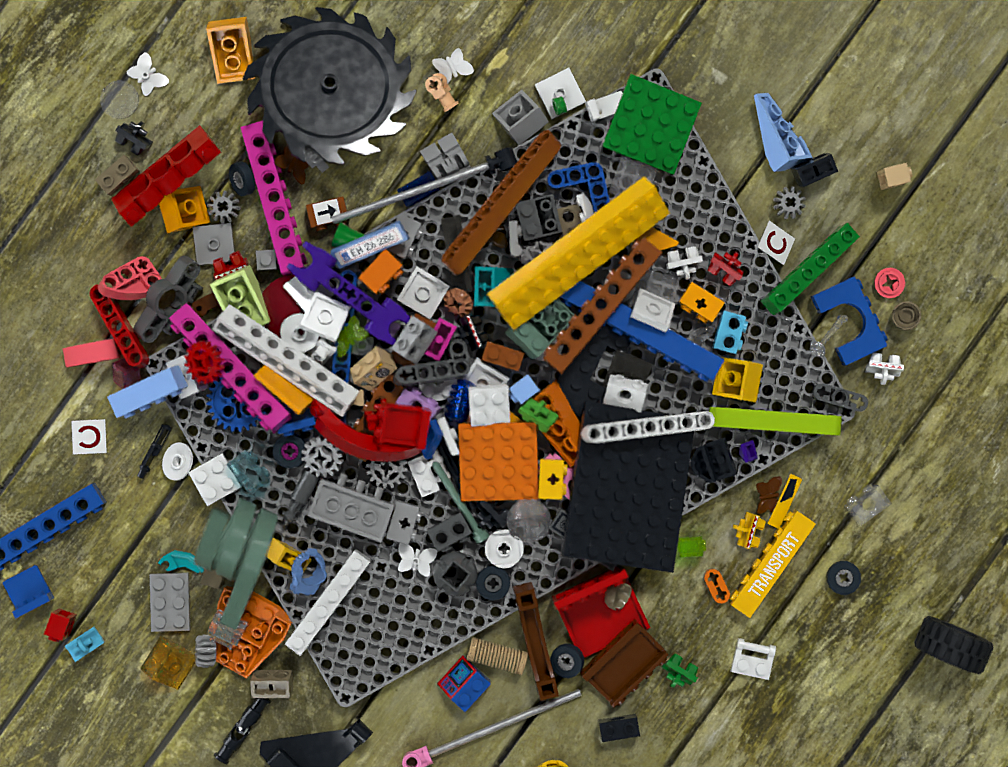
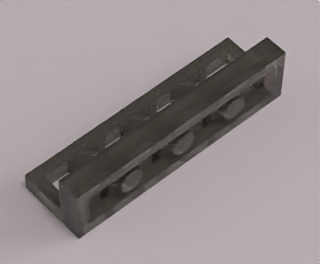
[441,215,473,293]

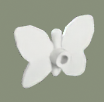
[432,48,474,84]
[127,53,169,96]
[398,543,438,577]

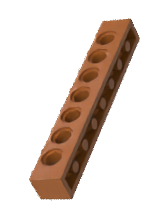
[543,238,662,374]
[353,313,436,462]

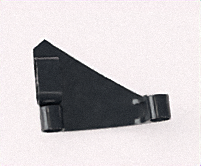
[260,719,373,767]

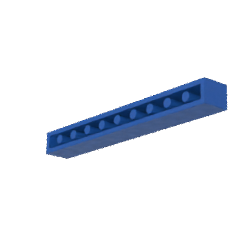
[558,281,724,382]

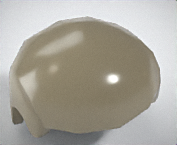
[892,301,921,331]
[604,583,632,610]

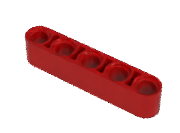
[89,285,149,369]

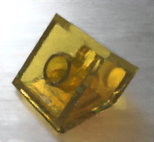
[140,636,195,690]

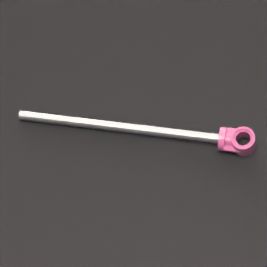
[402,689,582,767]

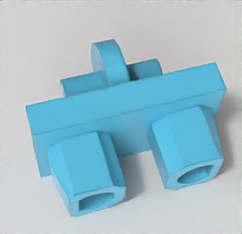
[65,626,105,662]

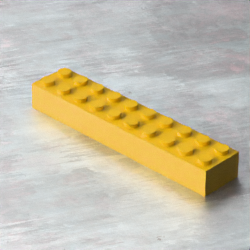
[487,177,670,330]

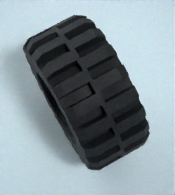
[914,616,994,675]

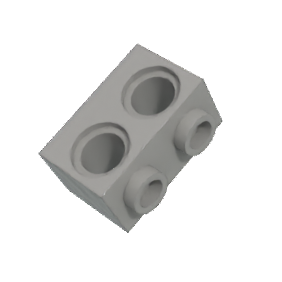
[391,316,438,365]

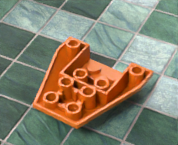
[215,586,292,679]

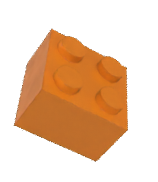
[358,249,404,295]

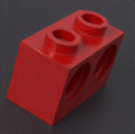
[44,608,77,642]

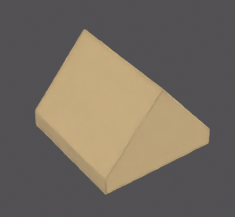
[352,389,365,406]

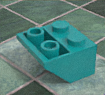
[474,267,514,307]

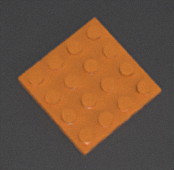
[458,421,539,501]

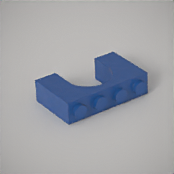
[810,276,888,366]

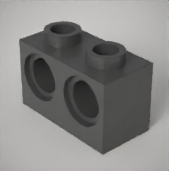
[427,512,472,552]

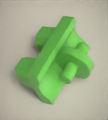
[518,398,559,433]

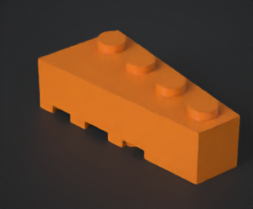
[532,380,581,467]

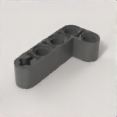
[393,339,470,387]

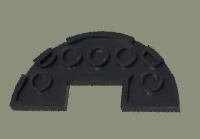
[558,318,631,419]

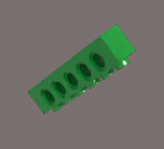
[761,222,860,315]

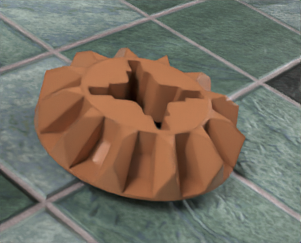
[443,288,473,317]

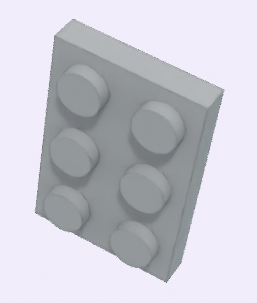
[150,572,191,632]

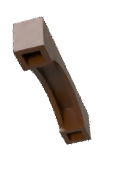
[513,582,559,701]

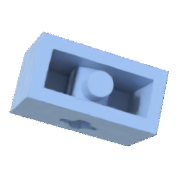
[508,374,539,404]

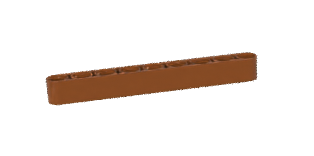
[441,130,561,275]

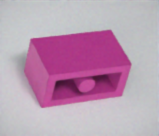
[424,318,457,361]

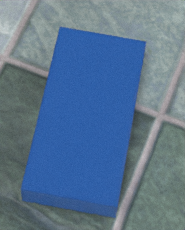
[422,420,444,459]

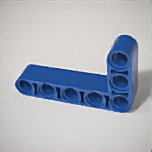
[547,162,616,255]

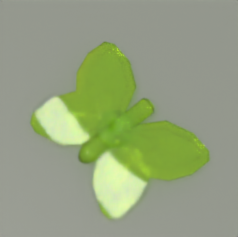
[336,316,368,357]

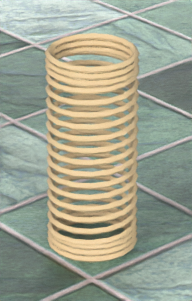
[467,637,528,675]

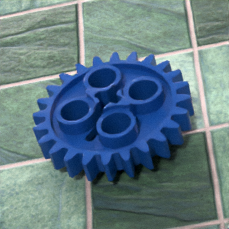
[206,371,269,433]

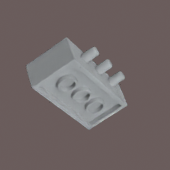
[308,473,395,542]

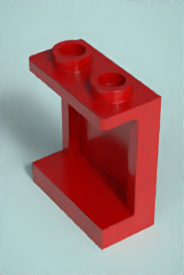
[374,402,431,450]

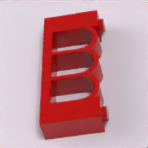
[111,125,222,227]

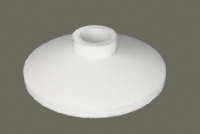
[280,313,319,352]
[162,442,193,481]

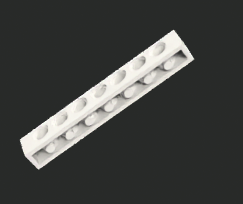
[212,304,360,417]

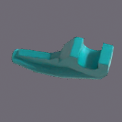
[158,550,204,573]

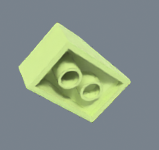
[210,265,270,326]

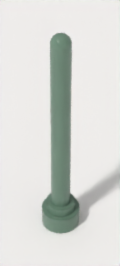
[432,461,490,544]

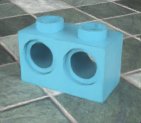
[712,311,748,354]

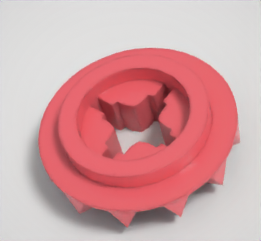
[874,268,905,298]

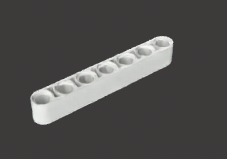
[581,411,715,443]

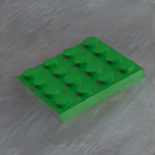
[602,74,702,175]

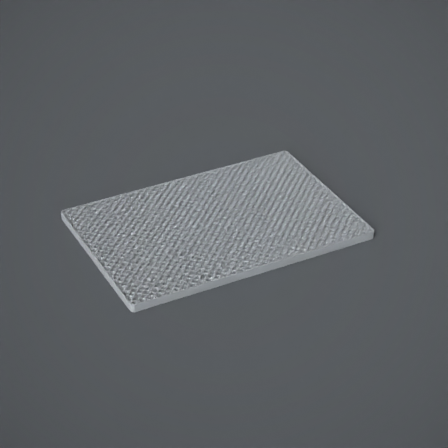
[146,69,855,707]

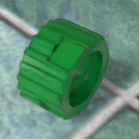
[552,96,567,115]

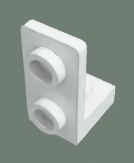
[585,91,622,122]

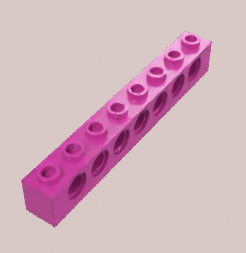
[240,121,308,276]
[169,303,291,434]

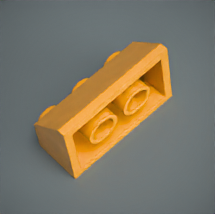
[254,365,314,415]

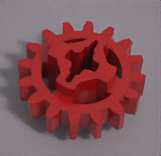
[184,341,225,384]

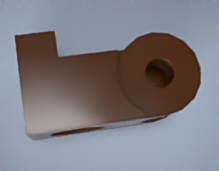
[191,292,222,317]

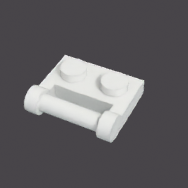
[731,638,776,680]

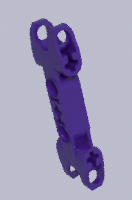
[286,241,411,346]

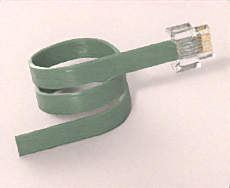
[194,498,278,650]

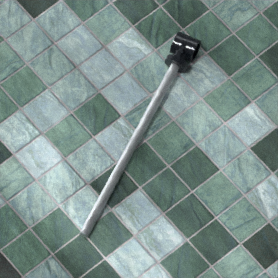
[331,147,517,224]

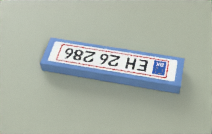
[330,221,409,269]

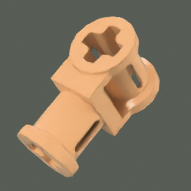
[425,73,459,113]

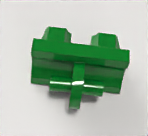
[661,653,698,688]

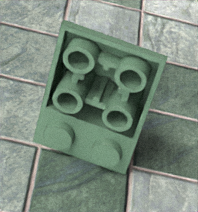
[504,298,575,360]

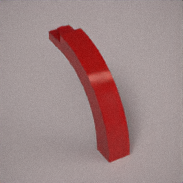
[309,398,422,462]

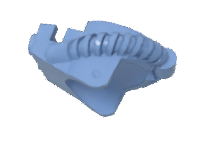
[290,548,327,596]

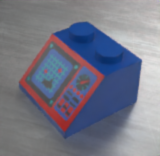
[437,655,491,712]

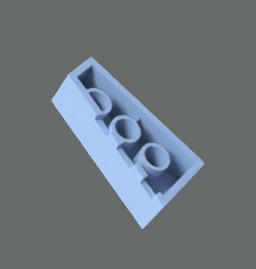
[107,365,188,419]

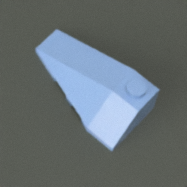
[754,93,813,172]

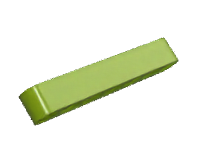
[709,407,842,436]

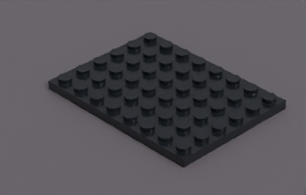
[561,401,694,573]

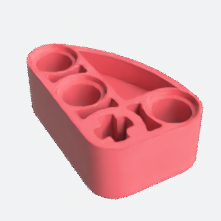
[98,256,162,300]
[63,339,121,368]

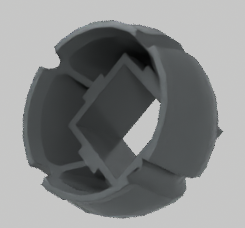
[433,552,477,596]

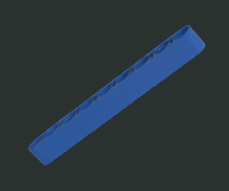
[329,270,358,425]

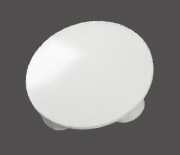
[576,193,594,222]

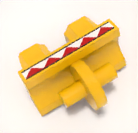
[732,512,766,549]

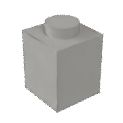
[256,249,279,271]

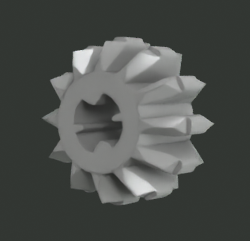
[773,187,806,219]
[207,191,241,224]
[195,635,216,668]

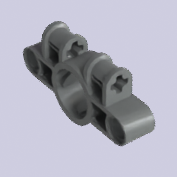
[133,256,203,343]

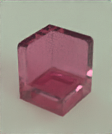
[112,358,140,389]

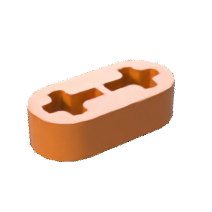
[704,568,730,604]

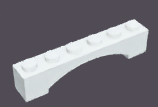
[285,549,371,656]

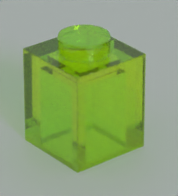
[678,535,706,557]

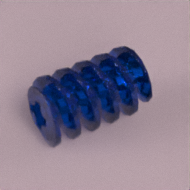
[444,379,476,423]

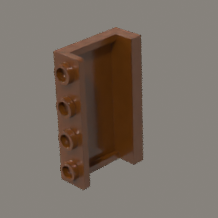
[580,619,668,708]

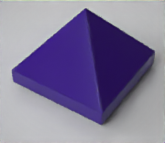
[739,440,758,463]

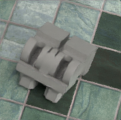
[420,133,471,187]

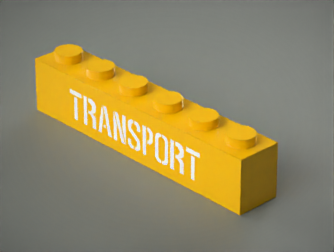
[729,509,816,618]

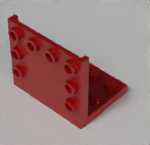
[552,565,650,658]

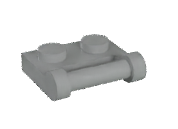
[509,221,522,258]

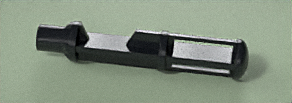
[137,424,172,479]

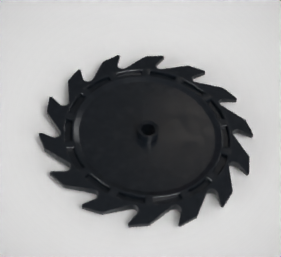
[242,7,417,165]

